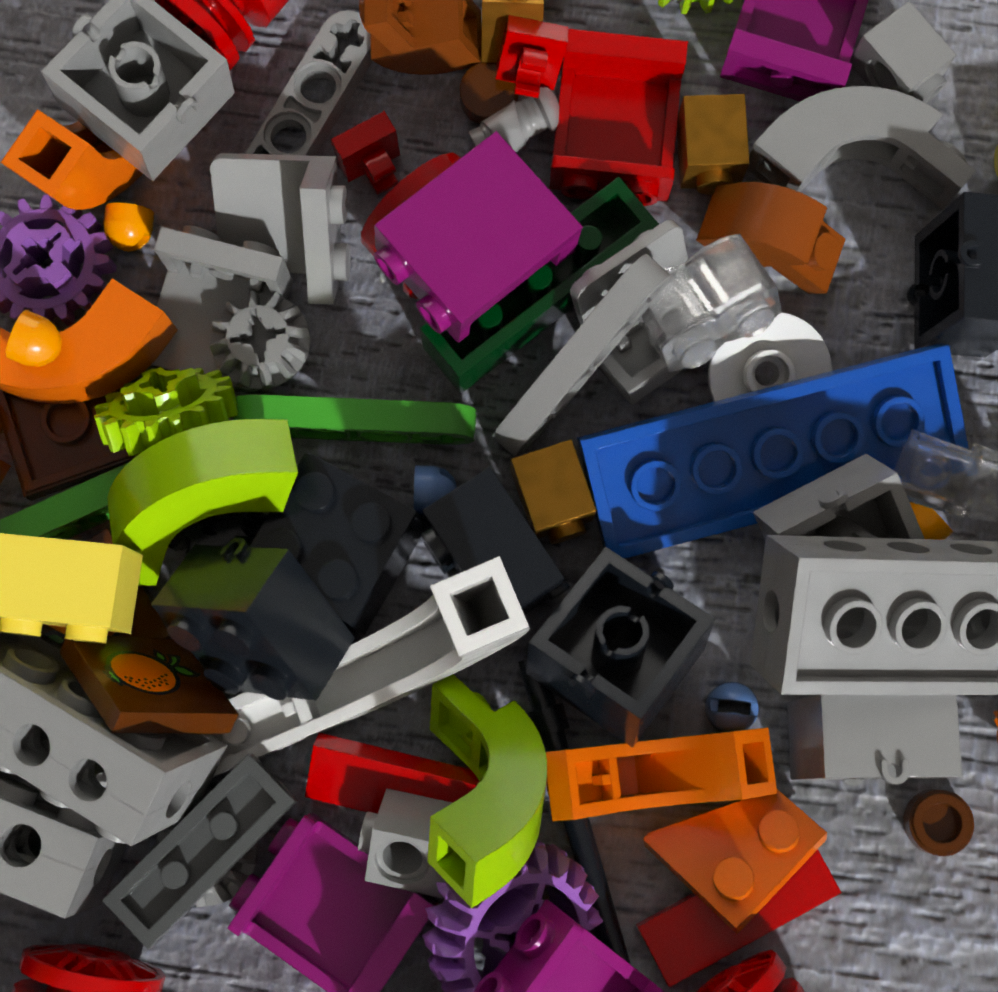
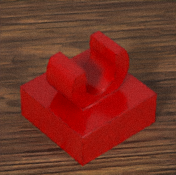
[495,15,568,98]
[331,111,400,195]

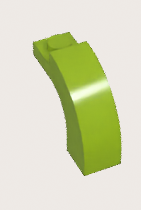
[107,419,298,586]
[427,674,547,908]

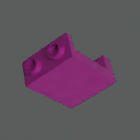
[720,0,869,102]
[373,131,583,343]
[227,812,439,992]
[474,899,665,992]

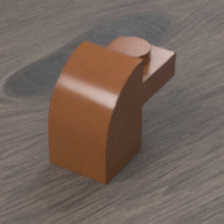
[359,0,482,75]
[696,182,845,294]

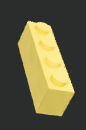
[0,533,143,644]

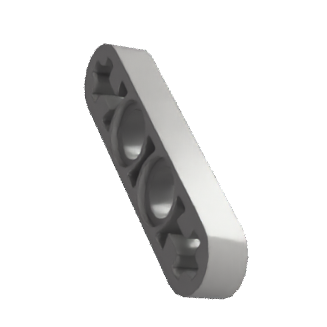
[245,10,373,156]
[493,254,672,458]

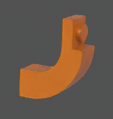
[1,109,143,210]
[0,278,178,404]
[546,727,777,821]

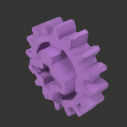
[0,195,117,327]

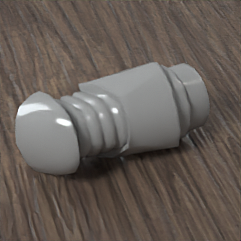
[468,87,559,153]

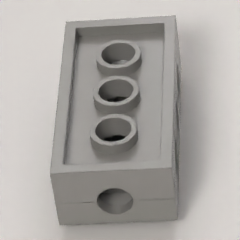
[750,535,998,695]
[0,632,228,846]
[0,778,127,919]

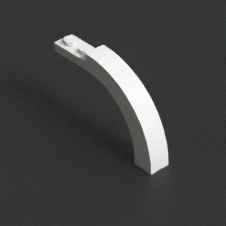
[211,556,530,778]

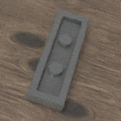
[102,754,298,950]

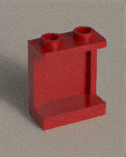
[549,29,688,206]

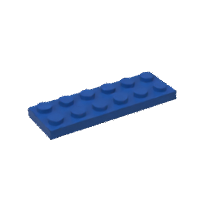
[577,343,972,559]

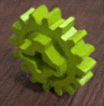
[94,367,238,456]

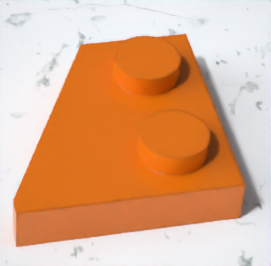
[643,789,827,934]

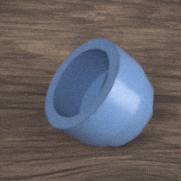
[414,465,457,515]
[705,682,759,732]

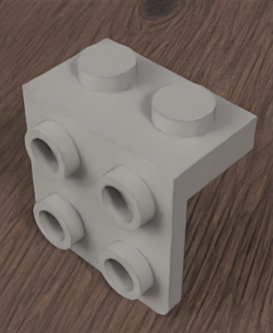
[210,153,351,304]
[570,220,731,405]
[150,225,293,393]

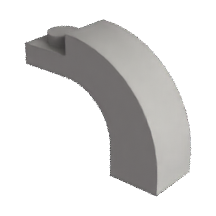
[747,86,977,210]

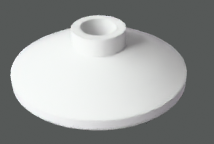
[708,312,832,402]

